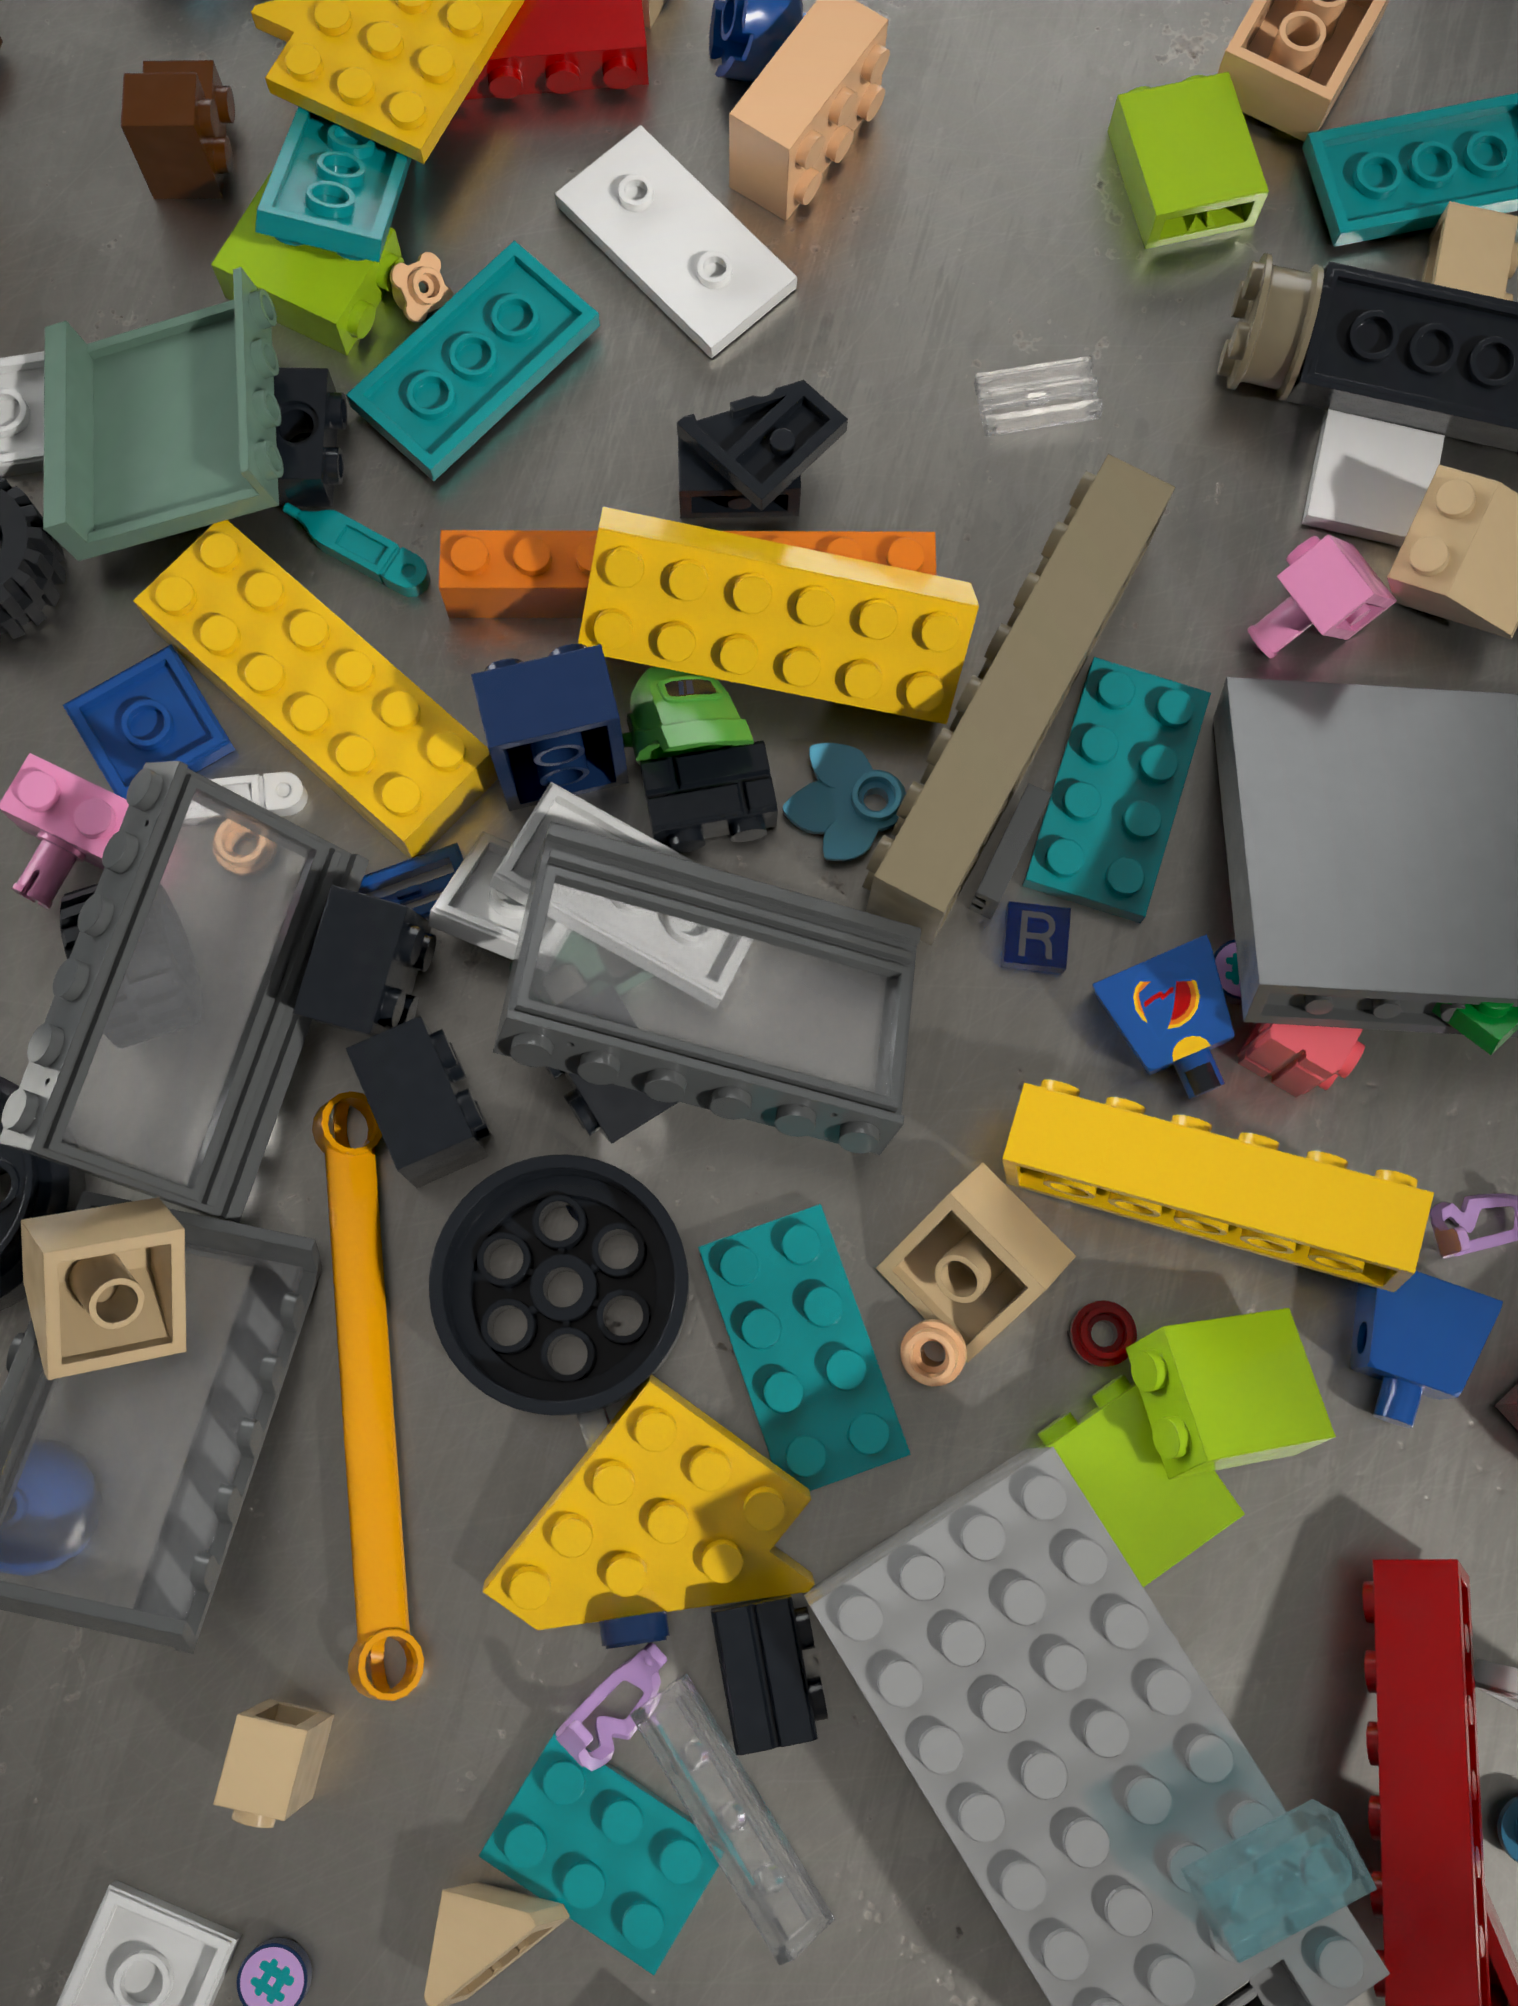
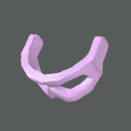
[1429,1193,1518,1259]
[556,1642,667,1771]

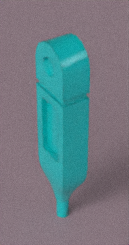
[283,503,430,597]

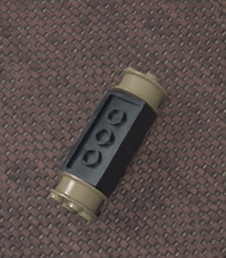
[1217,253,1518,452]

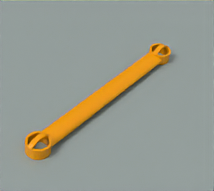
[312,1091,424,1701]

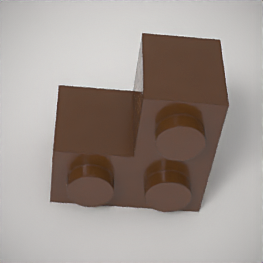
[121,60,235,199]

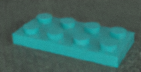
[1302,93,1518,247]
[255,106,411,262]
[346,240,600,481]
[1022,657,1211,924]
[698,1204,911,1491]

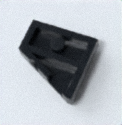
[677,380,848,511]

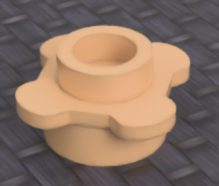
[390,252,454,323]

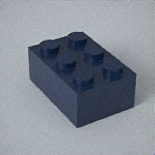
[471,644,629,811]

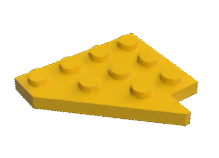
[251,0,525,164]
[483,1375,815,1630]

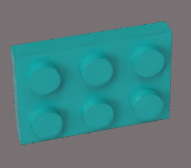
[479,1728,729,1975]

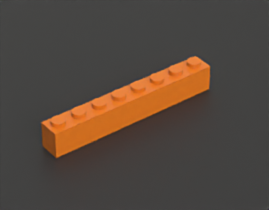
[439,530,936,618]

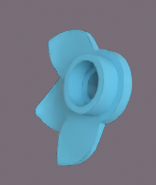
[783,743,906,861]

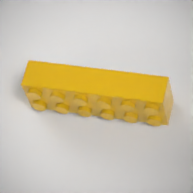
[578,507,979,725]
[133,520,498,859]
[1002,1079,1434,1292]

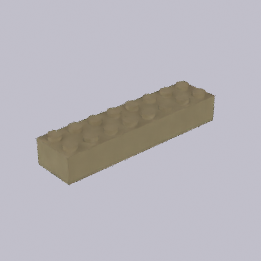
[862,454,1176,946]

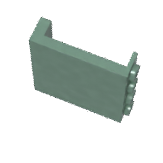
[43,267,284,561]

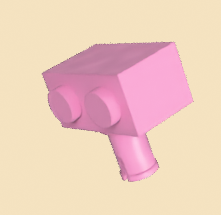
[1247,534,1397,659]
[0,753,129,909]

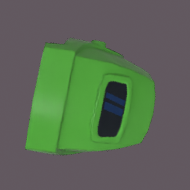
[622,666,754,765]

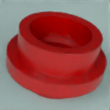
[1070,1300,1137,1367]

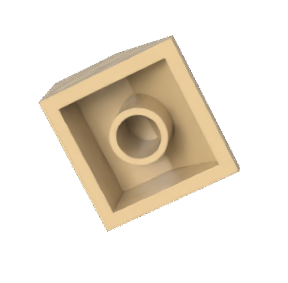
[1387,464,1518,640]
[876,1162,1076,1363]
[21,1197,186,1380]

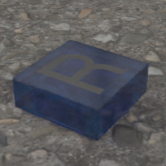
[1001,901,1071,974]

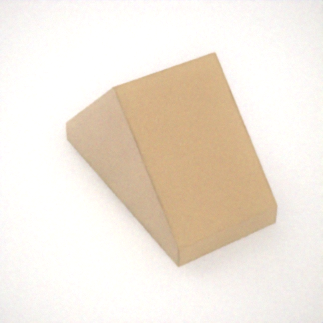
[424,1882,570,2006]

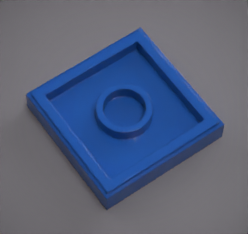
[63,644,236,799]

